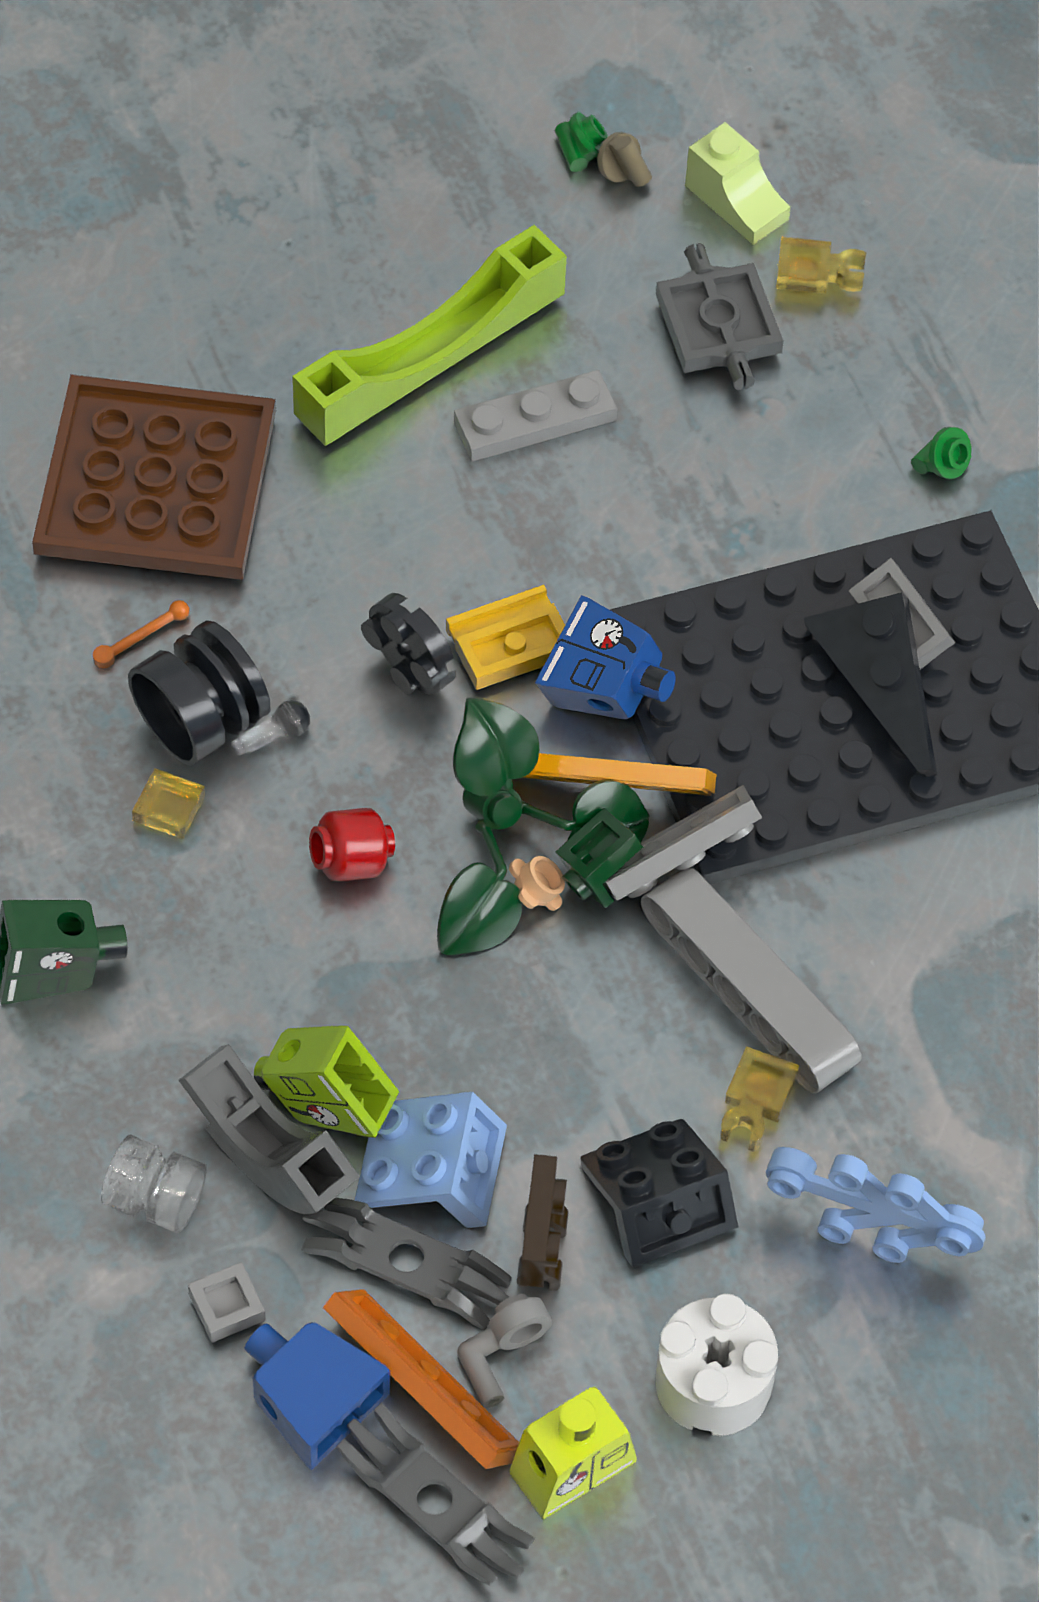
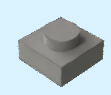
[188,1262,266,1343]

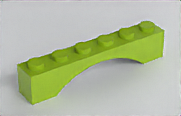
[292,225,567,446]

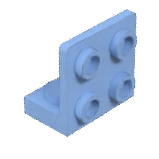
[355,1091,507,1228]

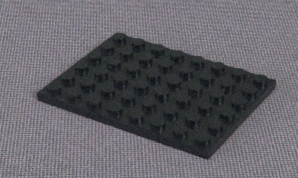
[609,510,1039,884]

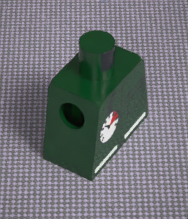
[0,900,128,1005]

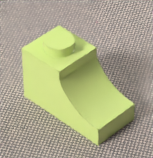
[685,122,791,245]

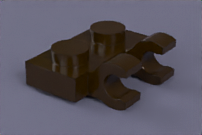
[516,1154,569,1291]

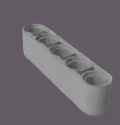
[641,867,862,1094]

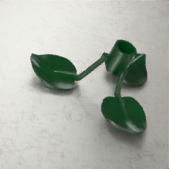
[437,698,650,955]

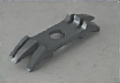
[301,1198,512,1331]
[336,1403,535,1585]

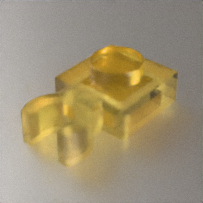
[776,237,866,294]
[720,1046,799,1152]

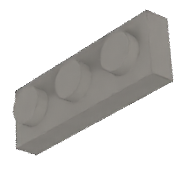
[454,370,617,462]
[606,785,762,901]

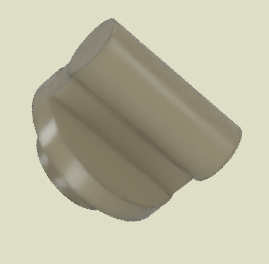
[598,132,652,187]

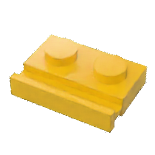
[446,585,565,690]

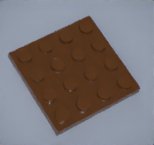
[32,374,276,580]

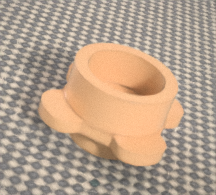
[509,856,565,911]

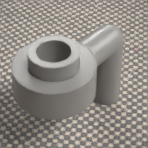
[457,1294,552,1408]

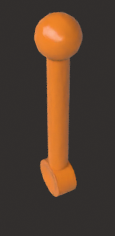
[93,600,190,669]

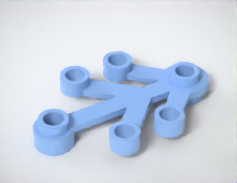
[765,1147,986,1263]

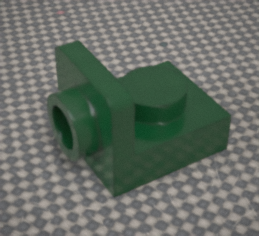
[555,808,643,909]

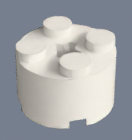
[656,1294,778,1435]

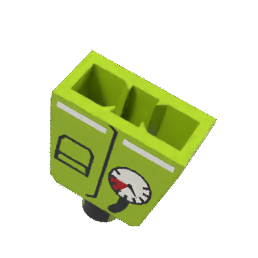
[254,1025,400,1138]

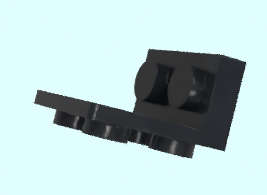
[580,1119,738,1268]

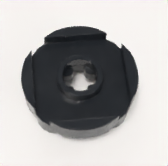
[361,593,456,695]

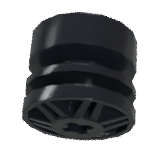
[128,620,271,766]

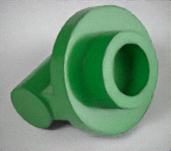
[554,112,608,172]
[911,427,972,479]

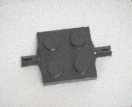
[655,243,783,390]

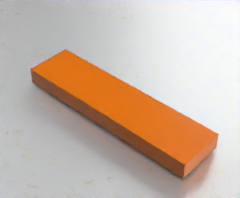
[323,1289,519,1469]

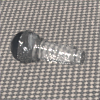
[231,700,310,756]

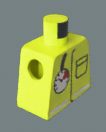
[509,1386,637,1520]

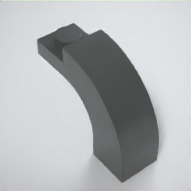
[178,1044,360,1214]

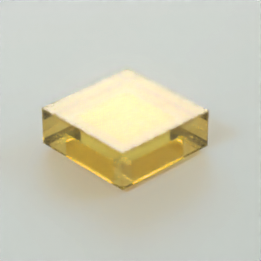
[132,768,205,839]

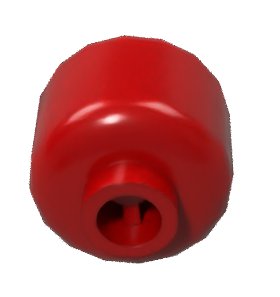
[309,808,395,881]

